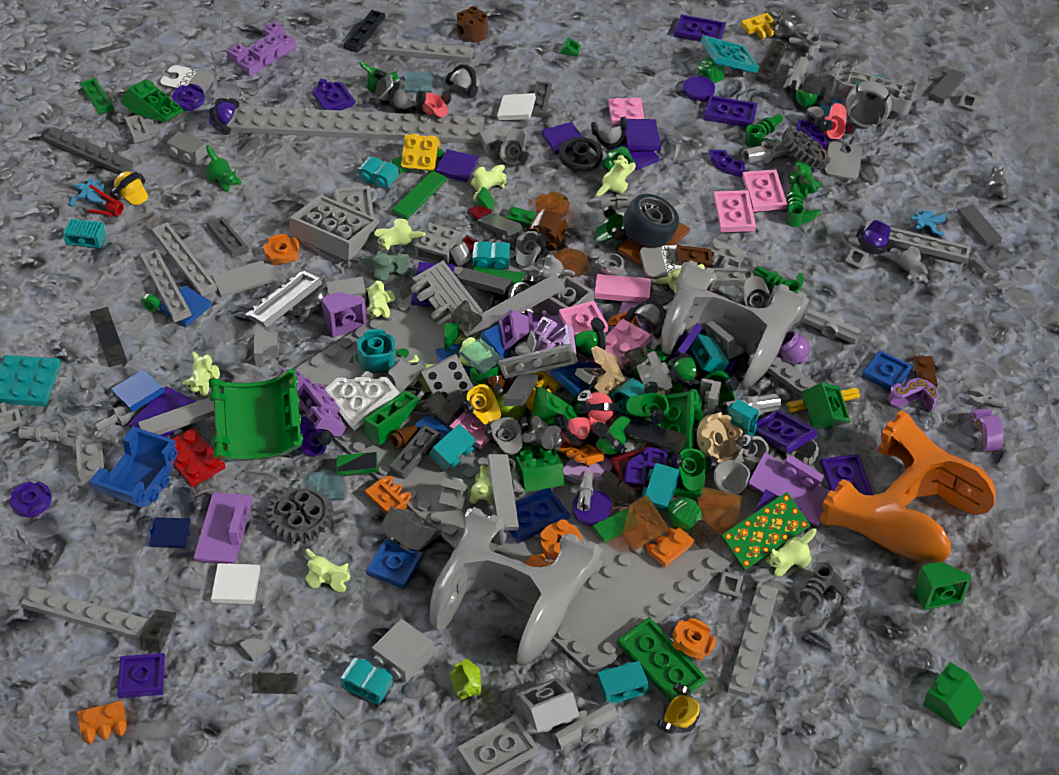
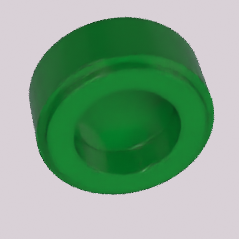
[141,294,160,312]

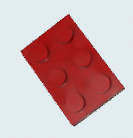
[172,427,226,488]

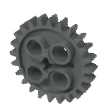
[781,128,831,169]
[266,484,334,543]

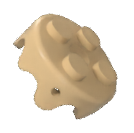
[697,412,743,464]

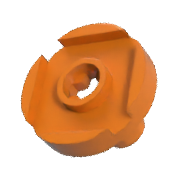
[264,234,300,266]
[541,520,582,559]
[672,618,716,661]

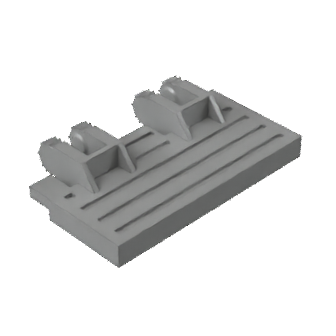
[411,261,483,330]
[245,271,322,328]

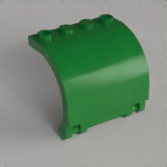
[209,369,303,461]

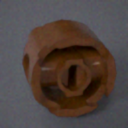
[457,6,488,43]
[527,210,568,251]

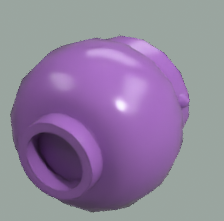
[778,330,810,364]

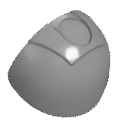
[714,460,750,495]

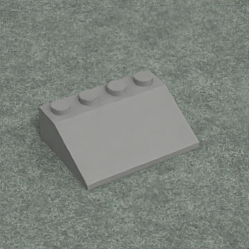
[289,195,379,261]

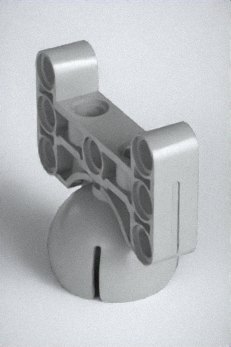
[831,61,918,127]

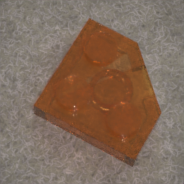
[698,487,743,534]
[623,495,669,552]

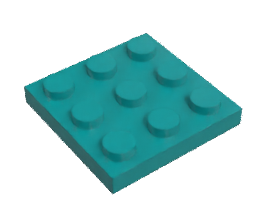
[701,35,759,73]
[0,355,61,407]

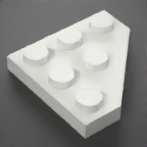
[326,377,400,431]

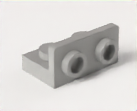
[706,321,743,359]
[699,378,721,414]
[73,439,105,482]

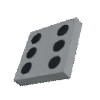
[421,354,474,406]

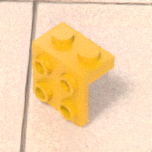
[401,134,441,171]

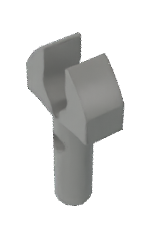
[968,388,1006,408]
[95,407,132,431]

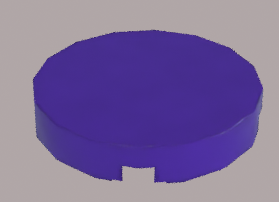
[683,76,715,101]
[172,84,205,111]
[10,481,52,517]
[572,490,613,527]

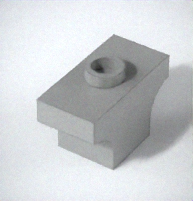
[251,325,279,366]
[637,351,672,390]
[388,356,426,395]
[439,477,470,510]

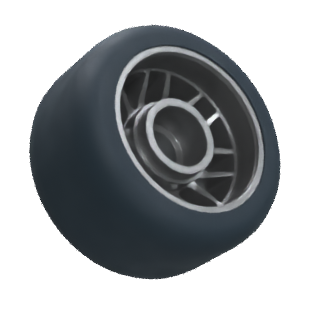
[623,194,679,248]

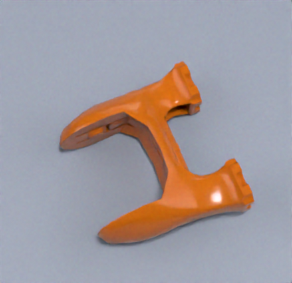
[819,410,996,564]

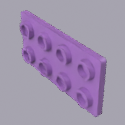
[748,453,829,526]
[194,492,253,564]

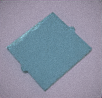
[405,71,434,93]
[459,338,503,374]
[308,470,344,501]

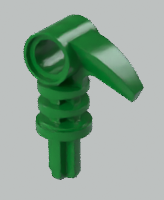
[745,114,783,147]
[786,183,821,227]
[754,266,804,293]

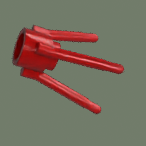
[88,184,124,217]

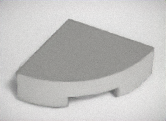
[239,639,271,661]

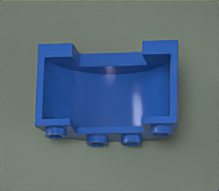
[89,426,178,507]

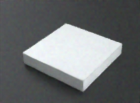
[497,93,536,120]
[211,563,260,604]

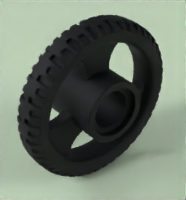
[559,137,603,172]

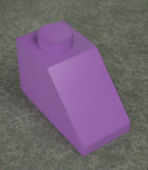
[499,309,531,350]

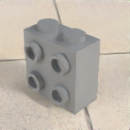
[415,223,462,264]
[372,619,435,683]

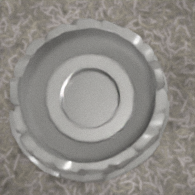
[595,253,624,275]
[785,439,819,466]

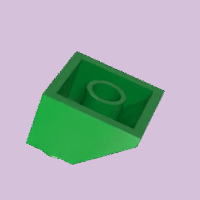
[802,382,851,429]
[531,387,578,426]
[914,562,972,611]
[923,662,984,730]

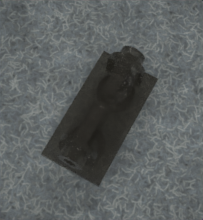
[594,470,637,506]
[251,671,299,694]

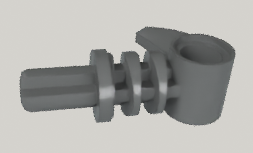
[796,562,848,617]

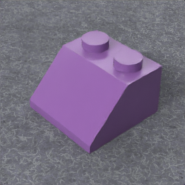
[321,292,367,338]

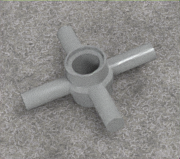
[789,27,837,61]

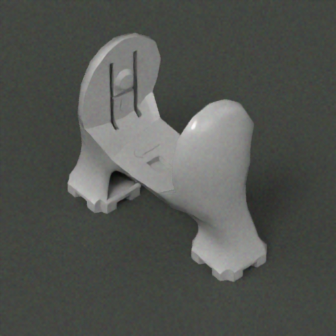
[661,260,809,389]
[430,507,603,666]

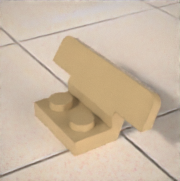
[591,346,626,396]

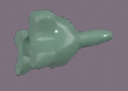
[359,252,410,281]

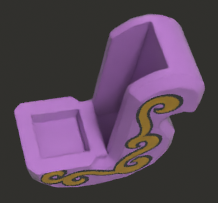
[888,378,939,412]
[970,408,1004,451]

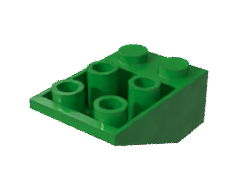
[121,78,184,122]
[512,442,565,492]

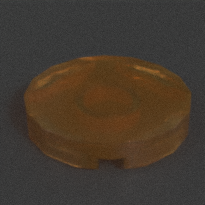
[535,192,570,218]
[554,249,588,278]

